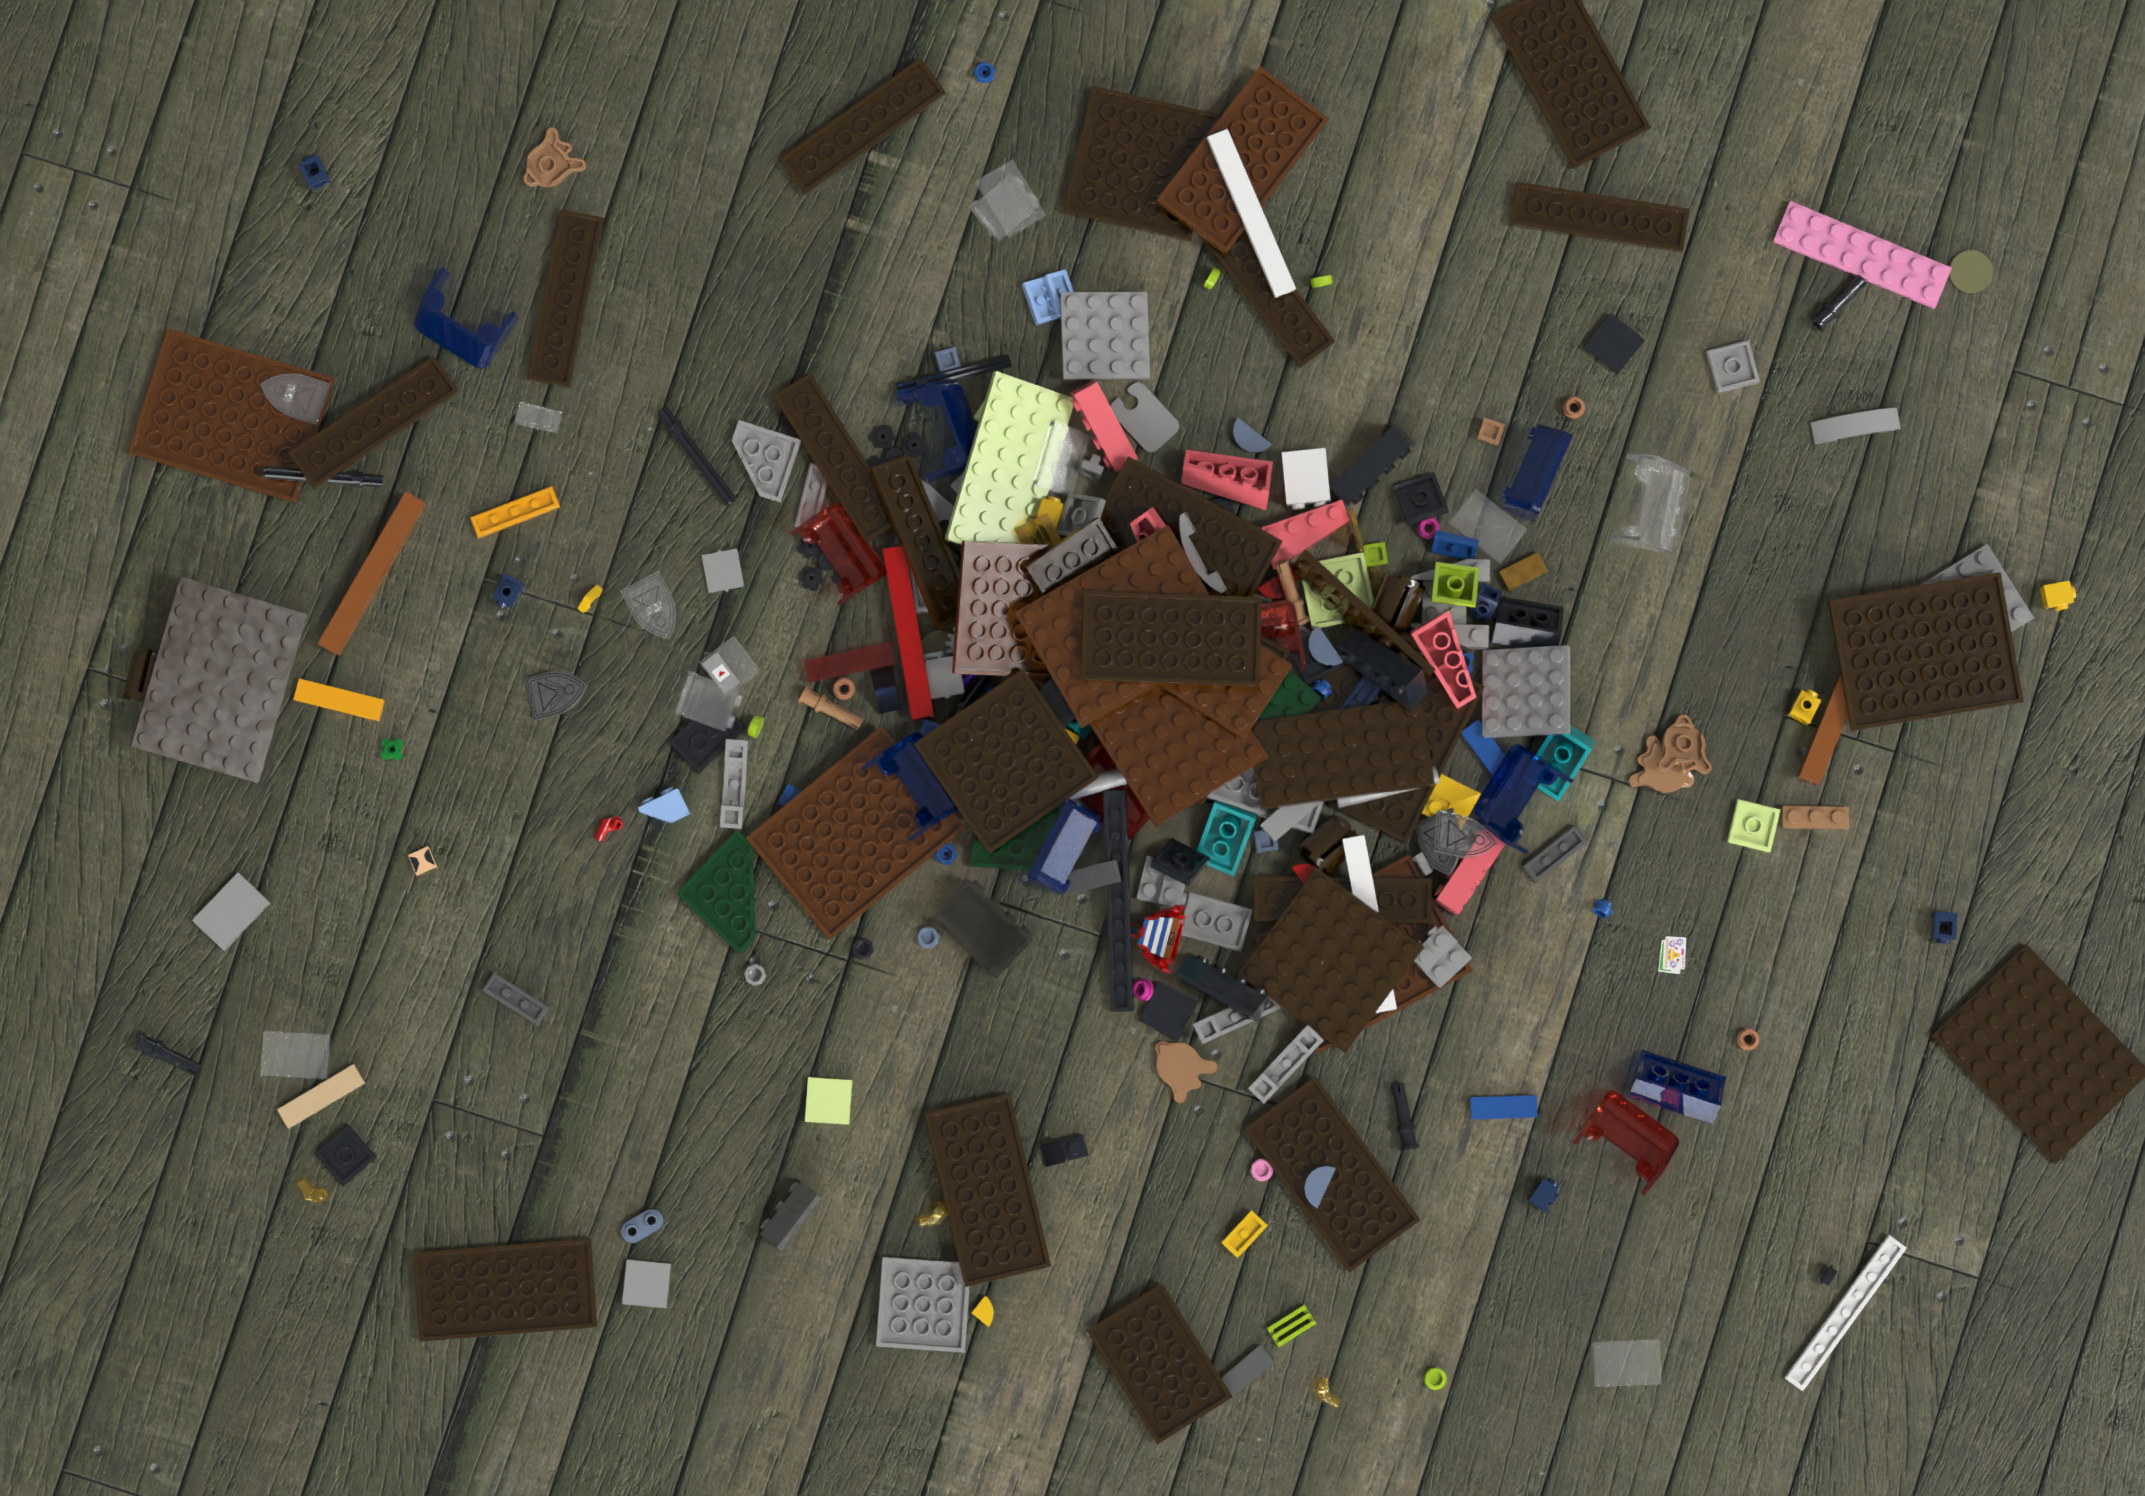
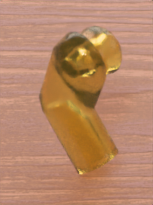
[1368,566,1383,591]
[297,1178,328,1203]
[1315,1377,1341,1409]

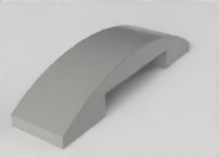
[1810,407,1901,444]
[1179,512,1227,593]
[720,739,748,829]
[1193,995,1280,1044]
[1248,1025,1324,1103]

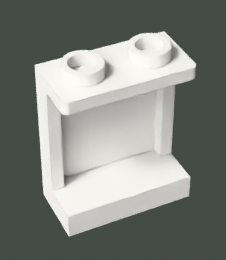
[1282,448,1331,510]

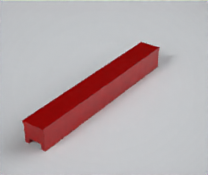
[883,546,934,721]

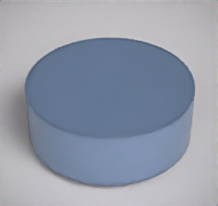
[917,926,939,949]

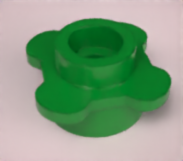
[381,738,403,760]

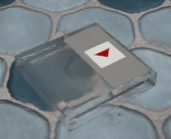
[699,636,761,697]

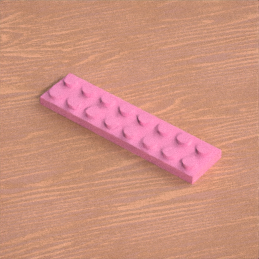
[1773,201,1952,309]

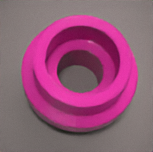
[1417,518,1439,539]
[1133,979,1153,1001]

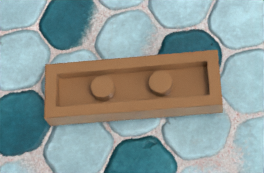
[1781,806,1849,829]

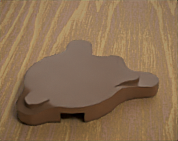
[523,127,586,187]
[1657,715,1712,774]
[1629,736,1694,793]
[1155,1041,1217,1103]

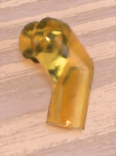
[919,1202,947,1227]

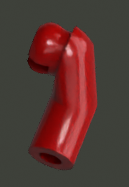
[593,816,623,842]

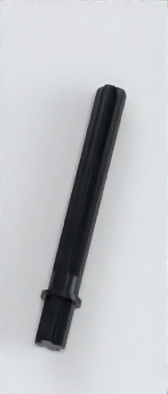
[895,355,1011,396]
[657,406,737,506]
[263,466,383,489]

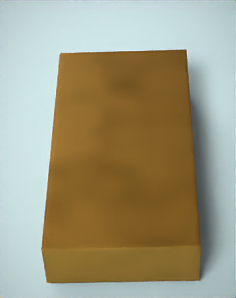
[1499,552,1548,592]

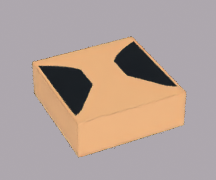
[408,847,437,876]

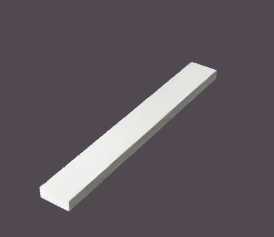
[1206,129,1296,298]
[1342,835,1397,1013]
[1784,1234,1907,1391]

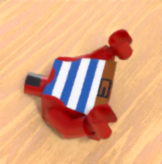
[1131,905,1187,973]

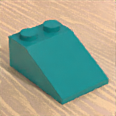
[1522,725,1597,801]
[1197,801,1258,876]

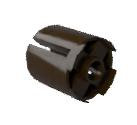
[1370,570,1426,632]
[123,648,157,703]
[1296,815,1358,875]

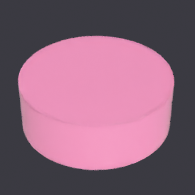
[1251,1159,1273,1181]

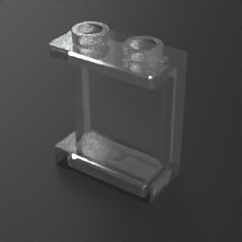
[970,173,1038,242]
[675,671,743,732]

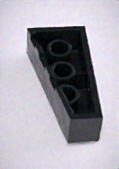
[1330,425,1415,506]
[1339,628,1428,712]

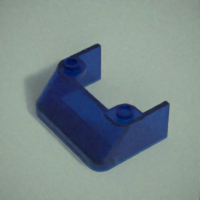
[414,266,519,369]
[896,382,977,484]
[1501,424,1573,522]
[861,732,959,841]
[1472,744,1574,854]
[1028,798,1102,896]

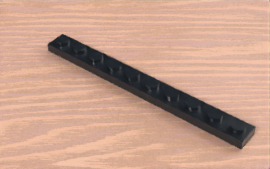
[1103,790,1134,1012]

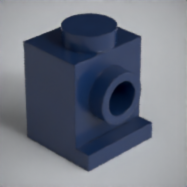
[298,154,331,191]
[492,573,526,610]
[1469,583,1503,621]
[1931,912,1958,944]
[1527,1177,1560,1213]

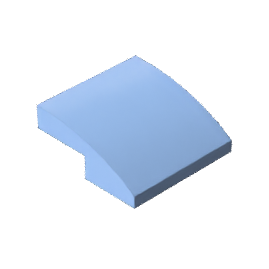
[1022,269,1073,326]

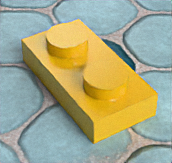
[1221,1210,1268,1258]

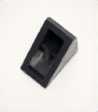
[870,666,901,714]

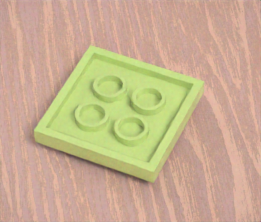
[1302,552,1374,630]

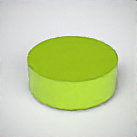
[1203,267,1221,289]
[1310,275,1333,288]
[748,715,764,738]
[1424,1367,1447,1390]

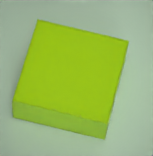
[1363,542,1388,568]

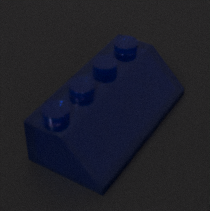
[1628,1050,1726,1124]

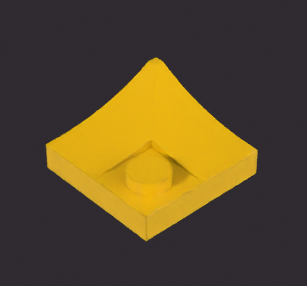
[1422,774,1481,830]

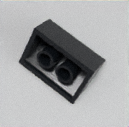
[1492,596,1564,648]

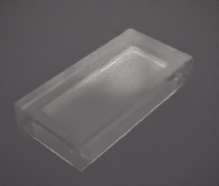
[514,402,563,434]

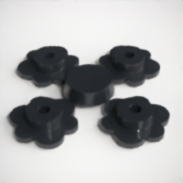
[866,425,927,468]
[798,532,857,591]

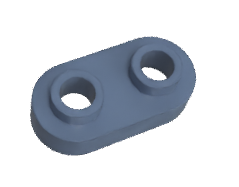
[621,1209,664,1243]

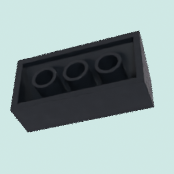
[1175,955,1270,1022]

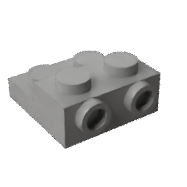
[1056,492,1106,538]
[1136,856,1188,907]
[1414,925,1472,989]

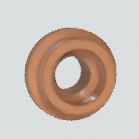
[1563,397,1585,419]
[833,678,855,700]
[1737,1028,1759,1050]

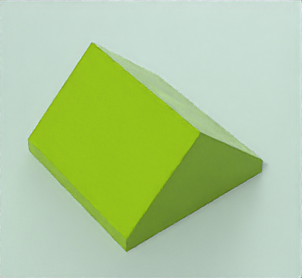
[1431,562,1479,607]

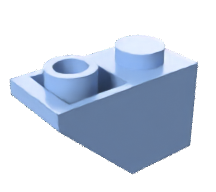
[638,787,691,823]

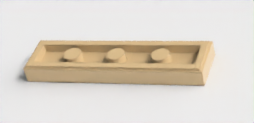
[277,1064,365,1129]

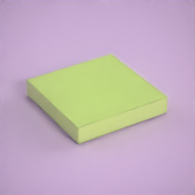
[1727,799,1780,853]
[805,1077,852,1125]

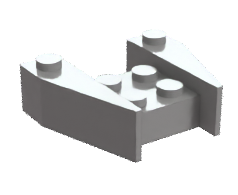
[1409,559,1490,650]

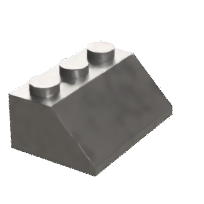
[760,1181,823,1250]

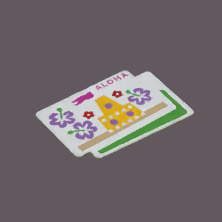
[1658,936,1686,974]

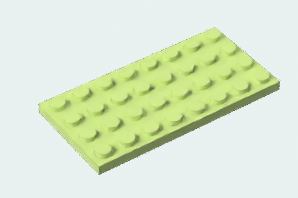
[945,371,1073,545]

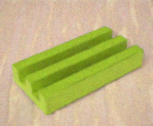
[1267,1305,1316,1347]

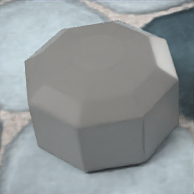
[744,964,766,986]

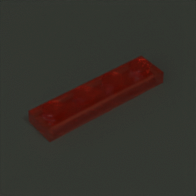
[804,643,895,683]

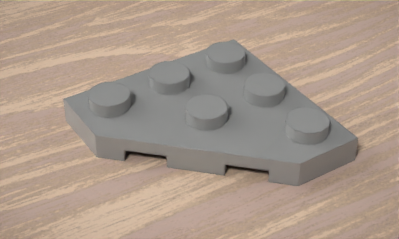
[732,420,801,503]

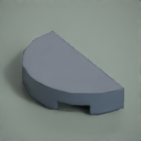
[1233,418,1272,453]
[1309,626,1343,666]
[1304,1166,1336,1208]

